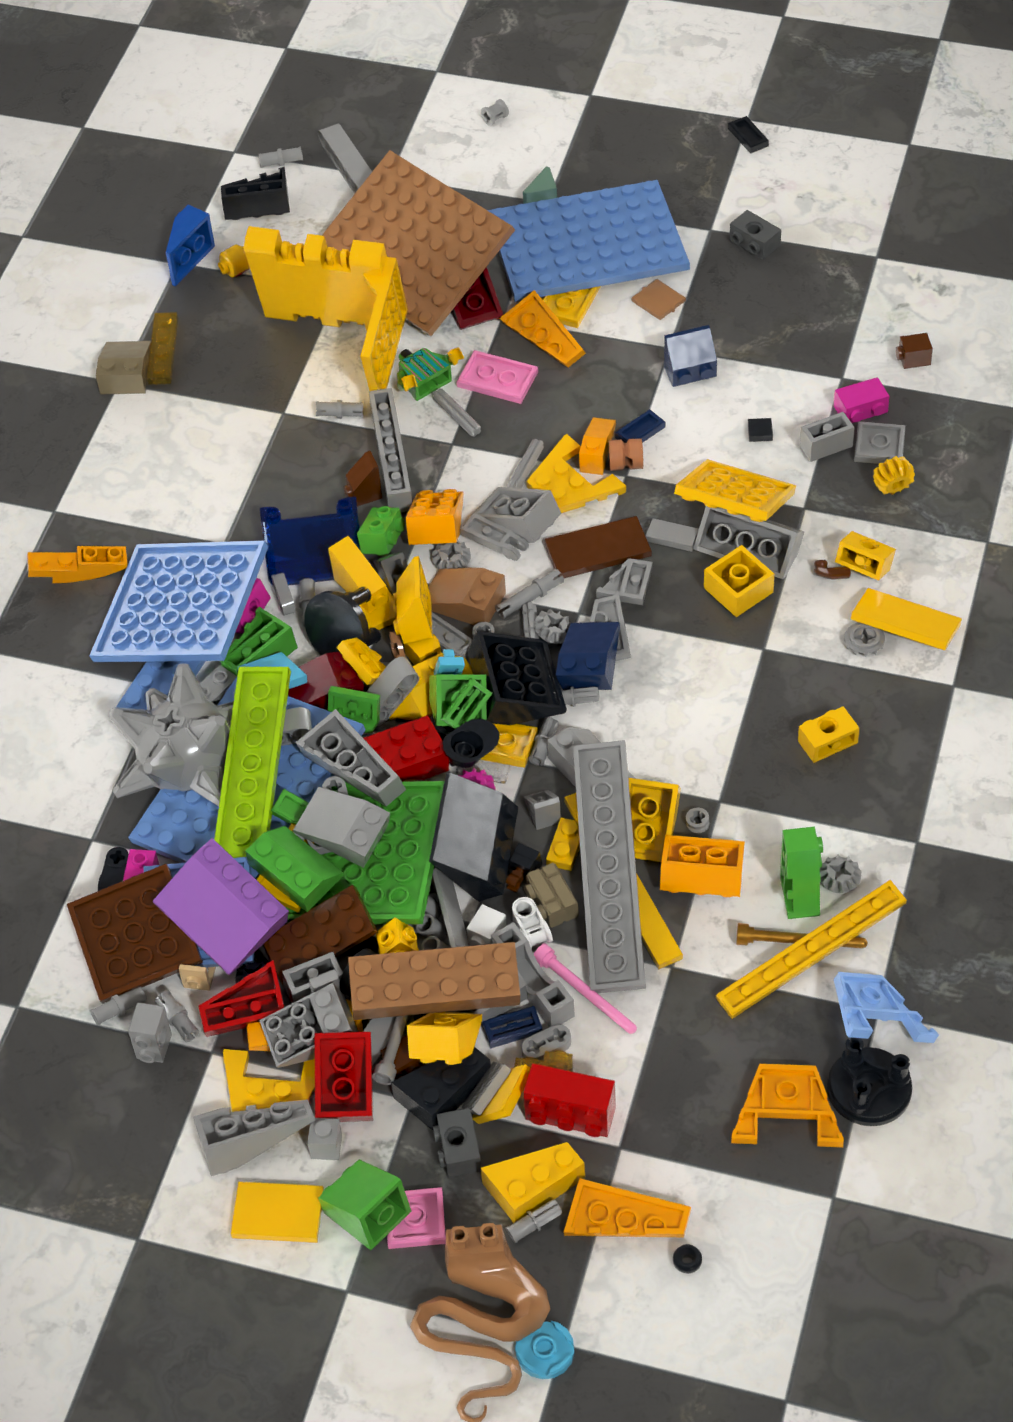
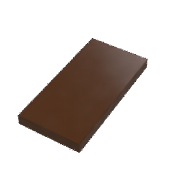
[544,516,652,578]

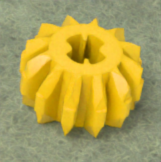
[873,456,915,495]

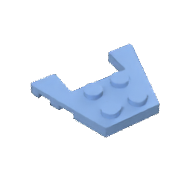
[834,972,939,1043]

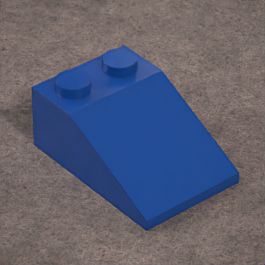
[166,205,215,286]

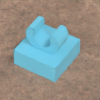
[433,649,465,675]

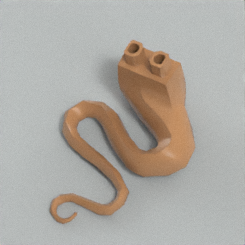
[410,1223,550,1422]

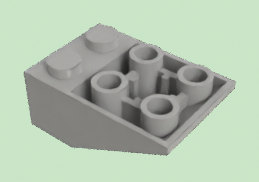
[259,983,359,1068]

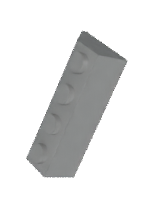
[693,506,804,579]
[408,868,470,951]

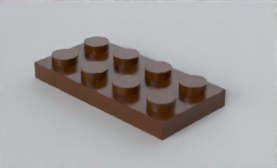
[264,885,378,984]

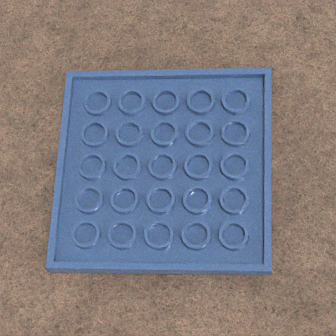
[89,541,268,662]

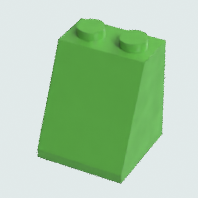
[318,1159,412,1250]

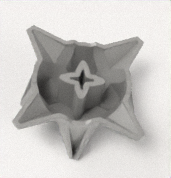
[109,663,234,807]

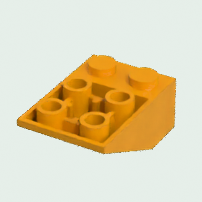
[406,489,464,545]

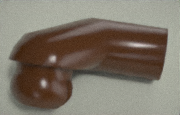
[814,560,851,580]

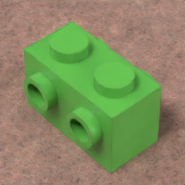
[357,506,405,556]

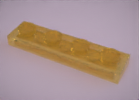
[147,312,178,385]

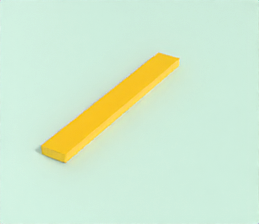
[564,793,683,970]
[716,880,907,1019]

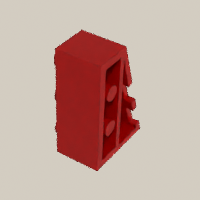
[198,960,284,1037]

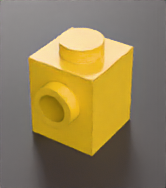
[404,634,441,665]

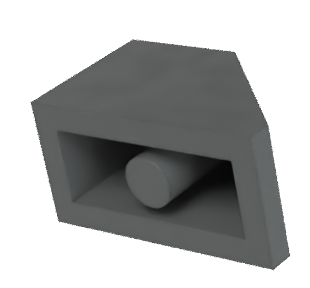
[374,552,408,596]

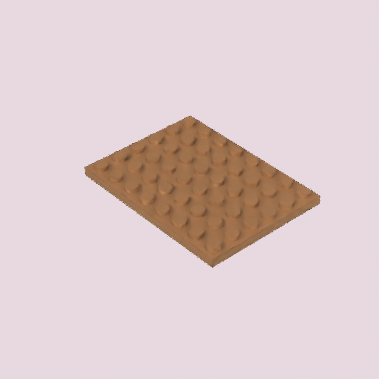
[322,150,515,336]

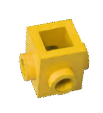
[376,918,419,954]

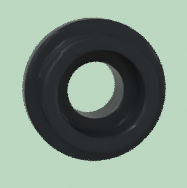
[673,1244,702,1274]

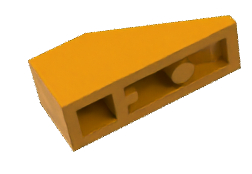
[579,417,616,475]

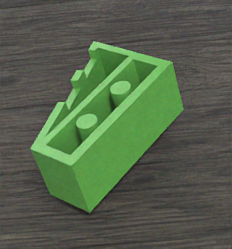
[220,607,298,676]
[780,826,823,919]

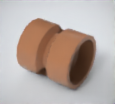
[608,438,644,471]

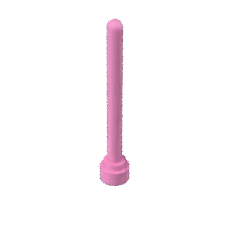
[534,943,637,1034]

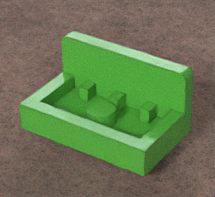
[328,686,380,734]

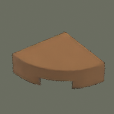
[389,631,405,659]

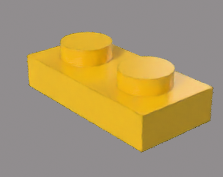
[546,818,580,871]

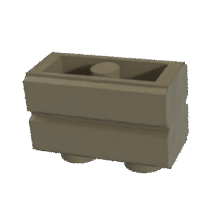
[524,863,579,928]

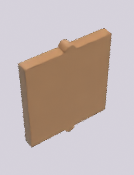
[631,279,686,320]

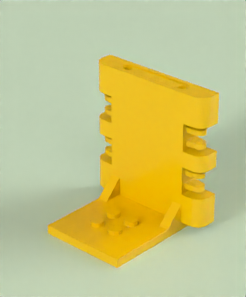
[244,226,408,391]

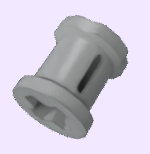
[481,99,509,126]

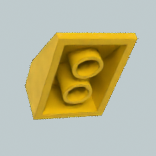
[629,778,681,862]

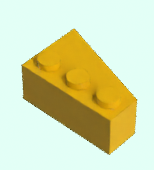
[481,1142,585,1223]

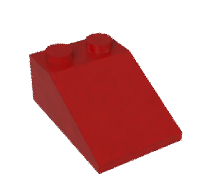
[314,1032,373,1122]

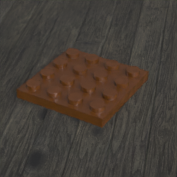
[67,863,203,1004]

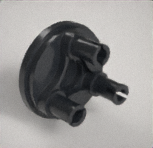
[304,587,381,656]
[827,1038,912,1126]

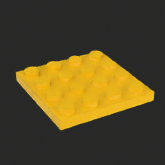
[674,459,796,522]

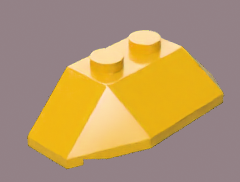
[389,653,473,720]

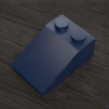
[556,622,620,690]

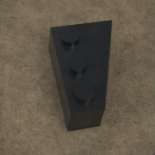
[221,167,290,220]
[391,1047,491,1130]

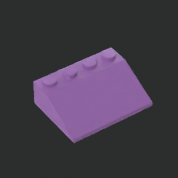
[153,838,289,976]

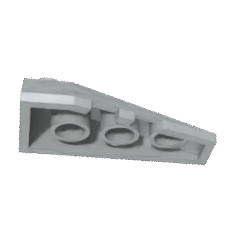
[193,1100,315,1176]

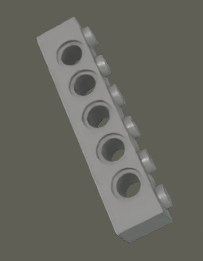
[369,388,412,512]

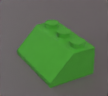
[245,826,344,912]

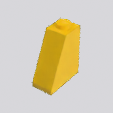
[328,536,389,613]

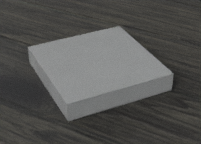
[854,421,906,464]

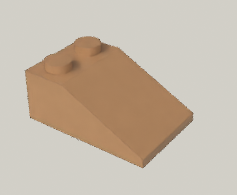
[429,568,506,625]

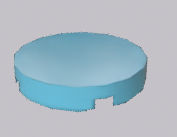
[515,1321,575,1379]

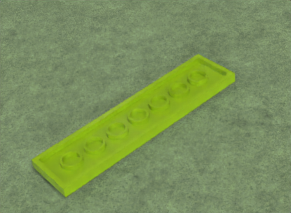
[214,667,291,858]

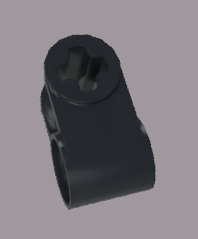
[98,847,129,891]

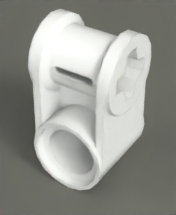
[512,897,553,950]

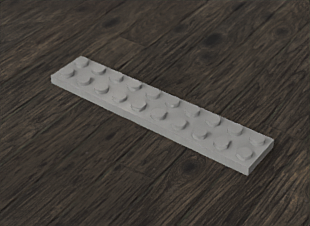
[573,740,646,993]

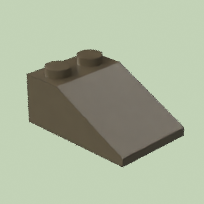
[96,341,152,394]

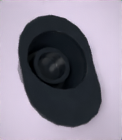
[442,719,499,768]

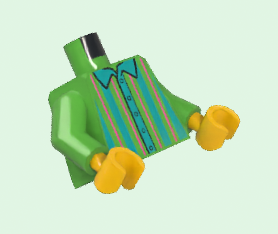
[397,347,464,401]

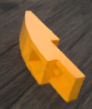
[27,546,127,583]

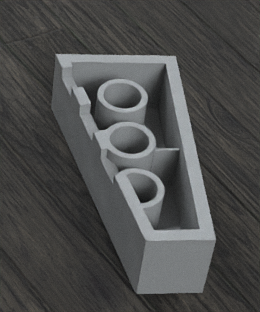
[295,709,406,806]

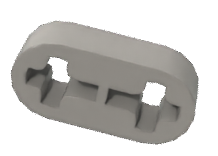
[271,573,296,616]
[522,1024,571,1064]

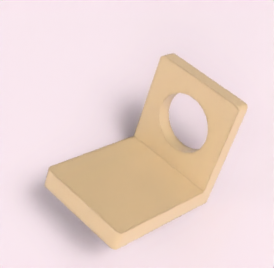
[179,964,216,991]

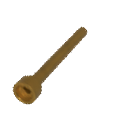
[736,923,868,948]

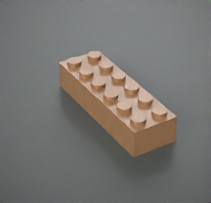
[348,942,520,1020]

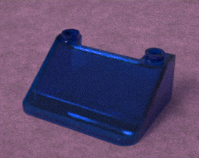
[260,496,361,586]

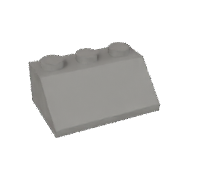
[547,727,636,787]

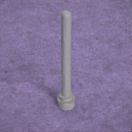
[372,1015,409,1085]

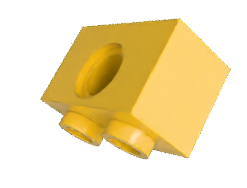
[835,531,896,580]
[798,706,859,763]

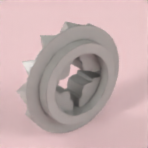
[432,542,471,569]
[534,609,571,644]
[844,622,885,657]
[820,854,861,893]

